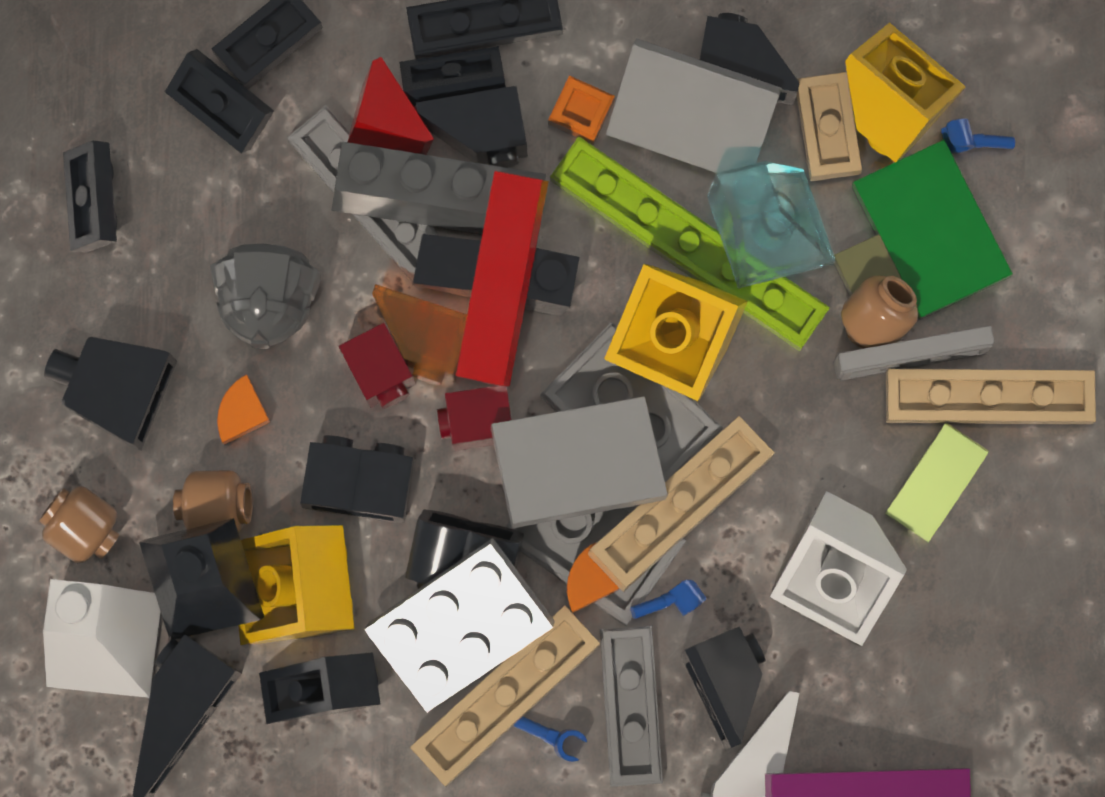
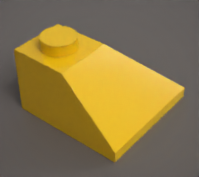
[845,22,966,163]
[604,264,748,401]

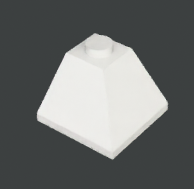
[770,491,907,646]
[43,579,162,698]

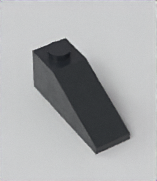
[412,234,580,317]
[133,634,242,797]

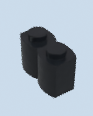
[300,435,414,523]
[405,509,524,589]

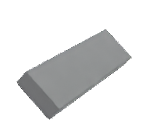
[287,105,440,291]

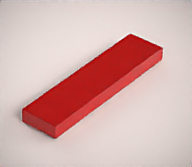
[456,171,549,386]

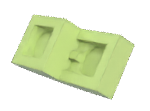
[885,422,989,542]

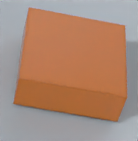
[548,75,615,145]

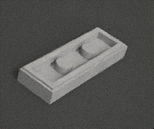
[833,326,995,381]
[600,626,663,787]

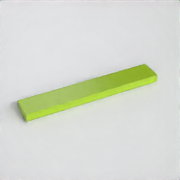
[550,137,830,352]

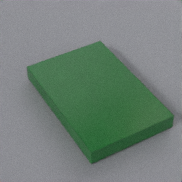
[852,140,1013,320]

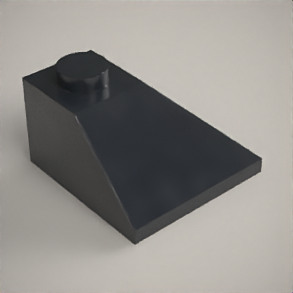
[139,518,264,640]
[681,626,766,751]

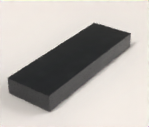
[406,0,563,59]

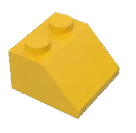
[238,525,355,645]

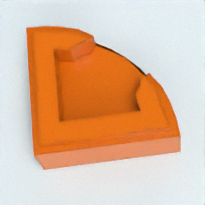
[217,374,271,445]
[567,542,619,613]

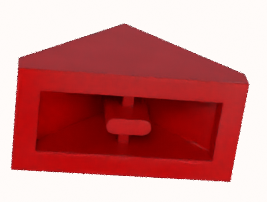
[347,57,434,155]

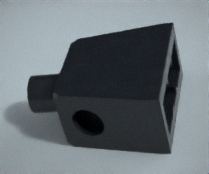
[44,337,177,451]

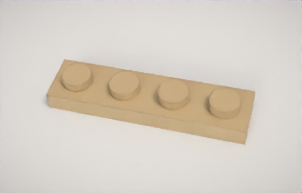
[886,369,1096,425]
[588,416,775,592]
[410,606,600,787]

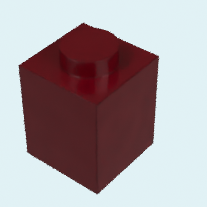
[338,322,416,409]
[437,385,512,451]

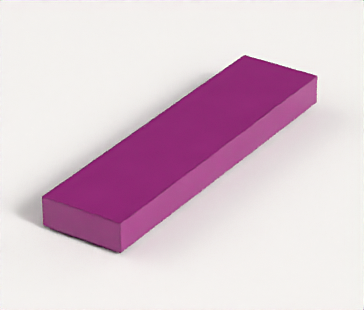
[765,768,971,797]

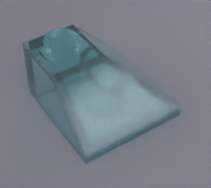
[707,161,836,289]

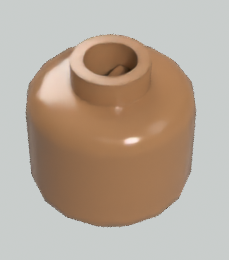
[841,276,918,349]
[173,470,253,533]
[39,486,120,564]

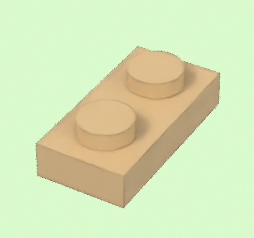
[797,72,862,181]

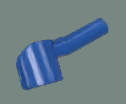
[941,118,1015,154]
[630,579,706,619]
[514,716,587,762]

